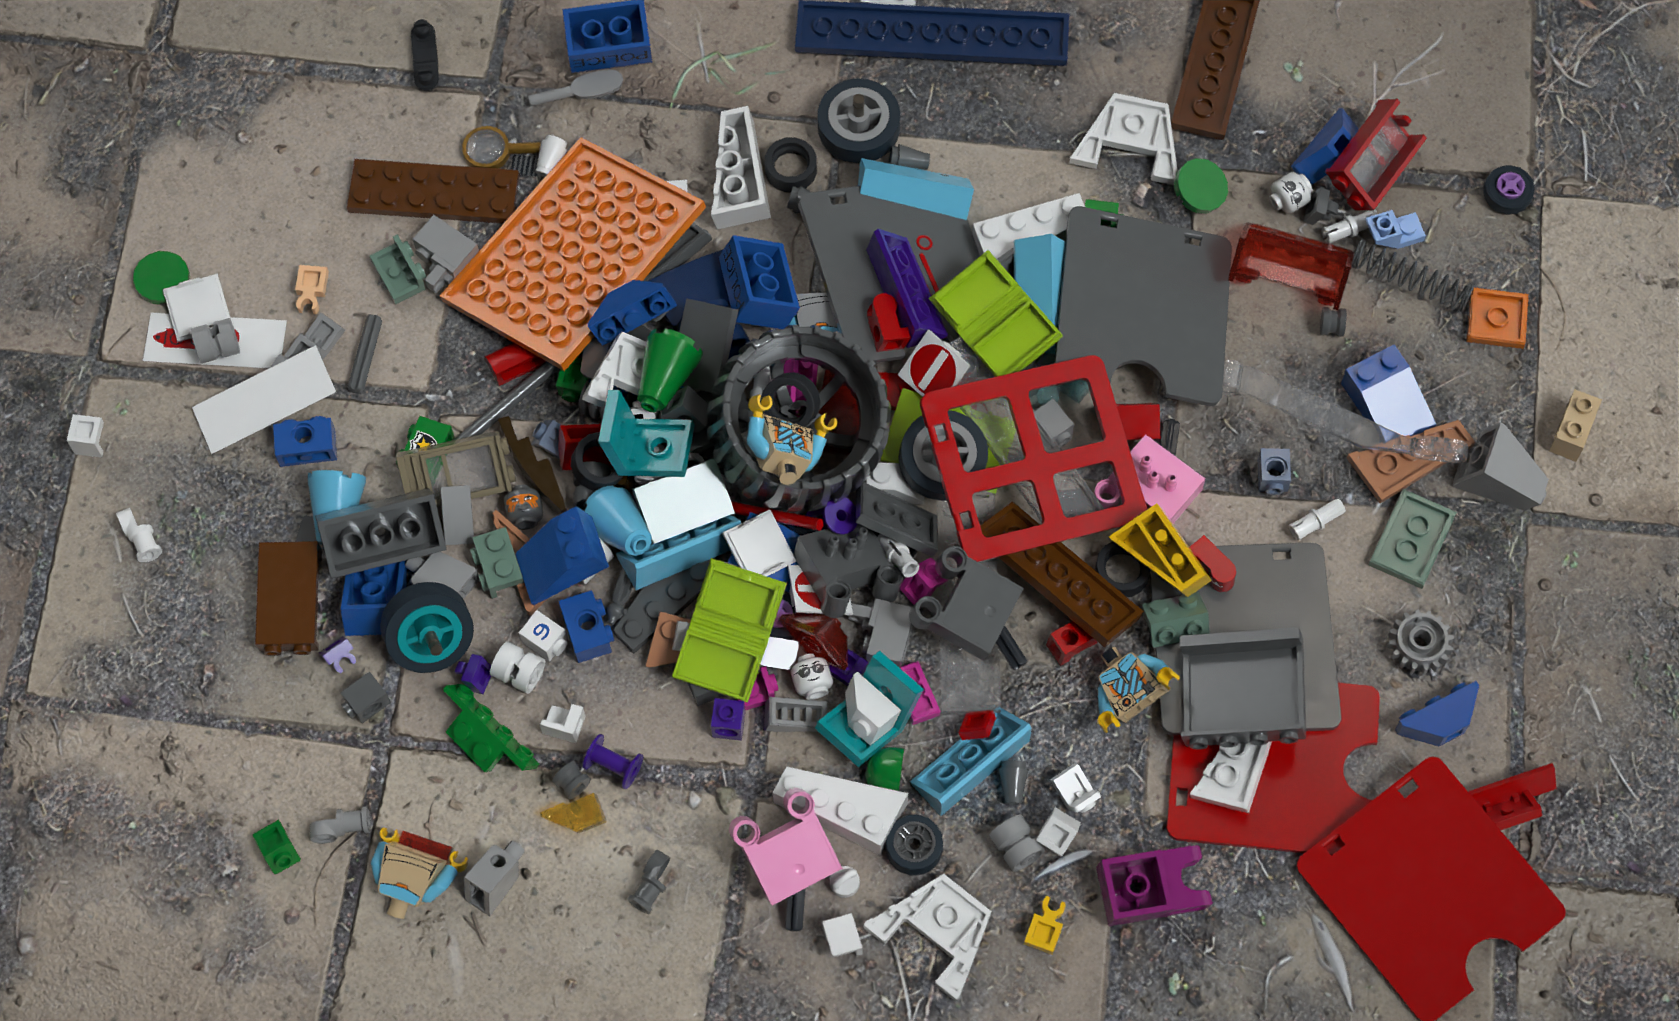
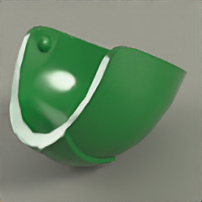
[865,747,905,791]

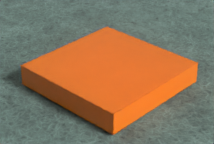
[1467,288,1529,349]

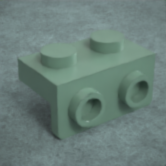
[370,234,426,304]
[470,527,524,599]
[1142,592,1210,647]

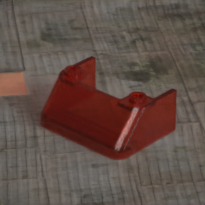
[1228,223,1354,311]

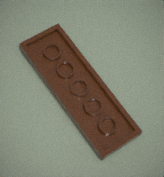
[1171,0,1260,141]
[347,159,520,224]
[980,501,1144,648]

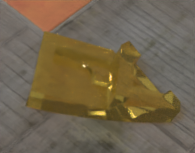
[540,793,607,833]

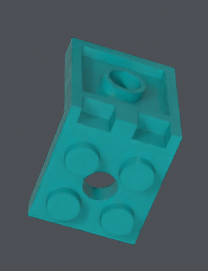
[598,390,695,477]
[815,651,924,767]

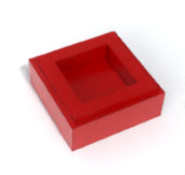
[958,710,996,740]

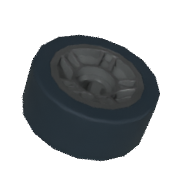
[886,815,943,876]

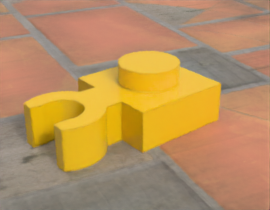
[1024,896,1065,955]

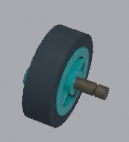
[380,582,474,673]

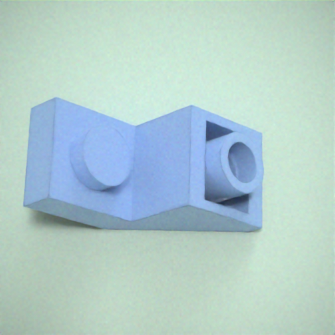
[1365,210,1426,249]

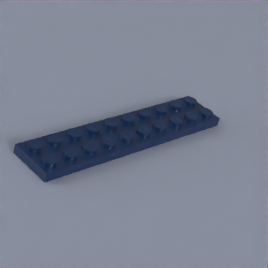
[795,0,1070,66]

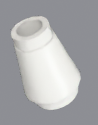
[535,135,567,177]

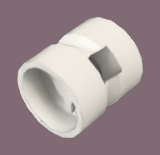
[490,641,545,694]

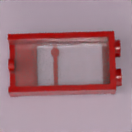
[1325,99,1427,211]

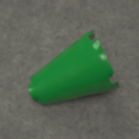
[637,329,703,412]

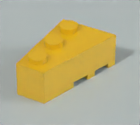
[1109,503,1212,597]

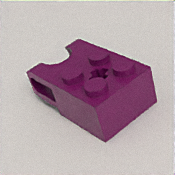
[1096,845,1213,927]

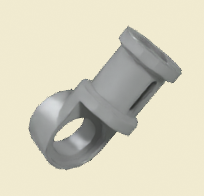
[310,806,371,844]

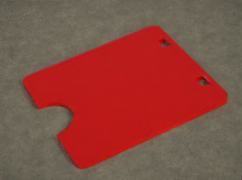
[1167,683,1380,855]
[1297,757,1566,1021]

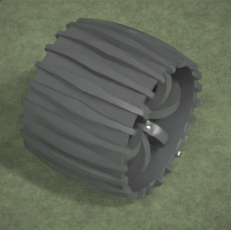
[707,324,891,513]

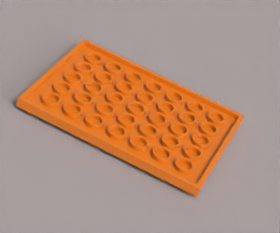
[439,137,706,371]

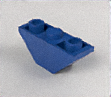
[1291,108,1358,185]
[587,280,677,346]
[1395,681,1479,747]

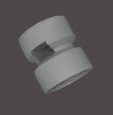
[191,318,240,364]
[989,814,1045,872]

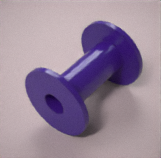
[805,498,857,535]
[583,734,644,790]

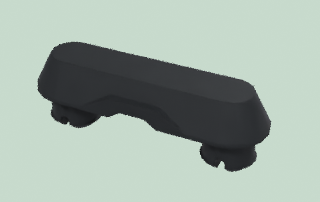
[411,19,439,92]

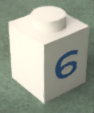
[519,610,567,662]

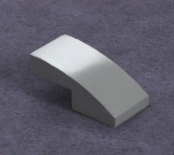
[441,485,474,545]

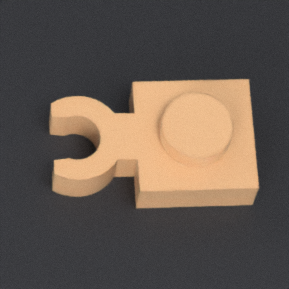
[295,265,329,314]

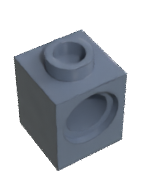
[1257,448,1291,495]

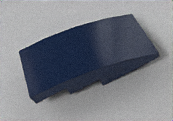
[648,249,731,331]

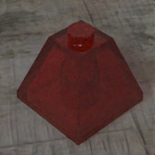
[778,613,848,671]

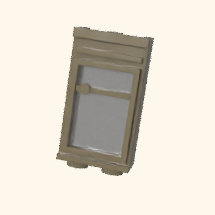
[396,430,516,507]

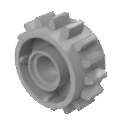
[1387,610,1454,675]

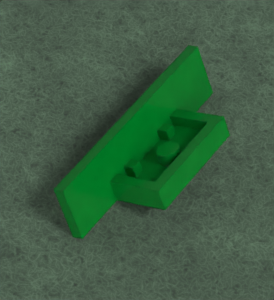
[443,684,540,773]

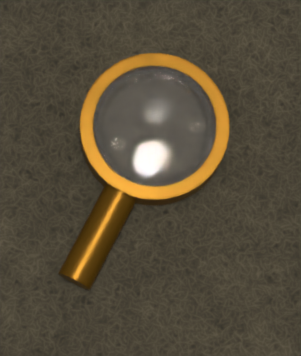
[462,126,541,169]

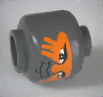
[504,485,543,530]

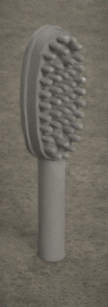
[528,70,623,106]

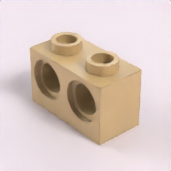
[1549,389,1602,462]

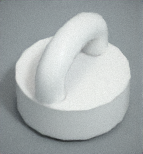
[830,866,860,898]

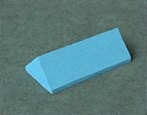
[858,158,974,220]
[1014,234,1066,354]
[616,515,741,590]
[910,707,1032,816]

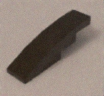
[498,416,567,515]

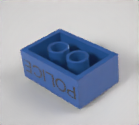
[562,0,652,73]
[719,235,800,329]

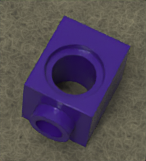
[711,698,746,741]

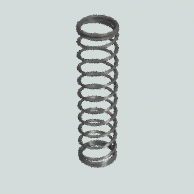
[1350,239,1474,313]

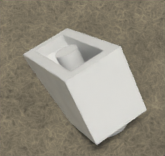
[867,463,924,504]
[845,672,901,746]

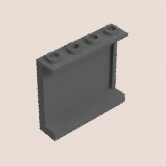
[1180,627,1306,749]

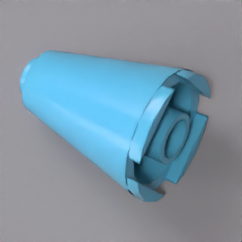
[307,470,366,549]
[585,485,652,556]

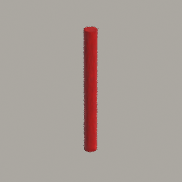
[731,501,823,530]

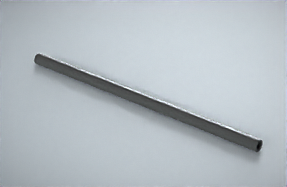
[452,229,712,453]

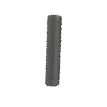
[348,314,382,394]

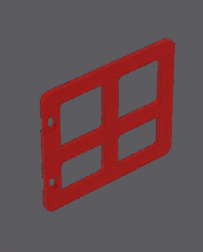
[920,355,1147,562]

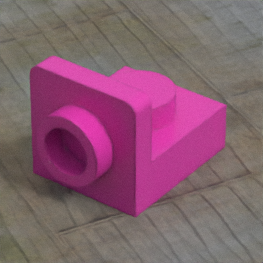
[900,558,948,608]
[737,666,779,710]

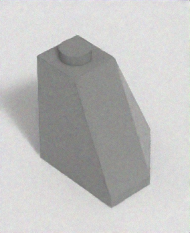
[1452,423,1549,511]

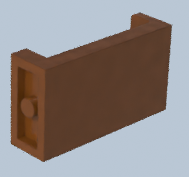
[255,541,322,656]

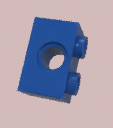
[273,416,337,467]
[559,590,615,663]

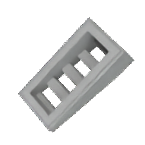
[764,697,827,732]

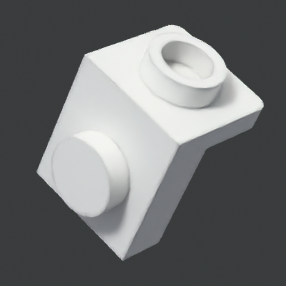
[1050,763,1101,813]

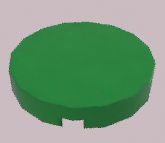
[1174,158,1228,214]
[133,251,190,305]

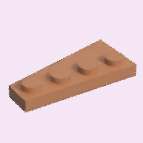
[1347,420,1476,504]

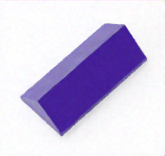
[866,229,948,348]

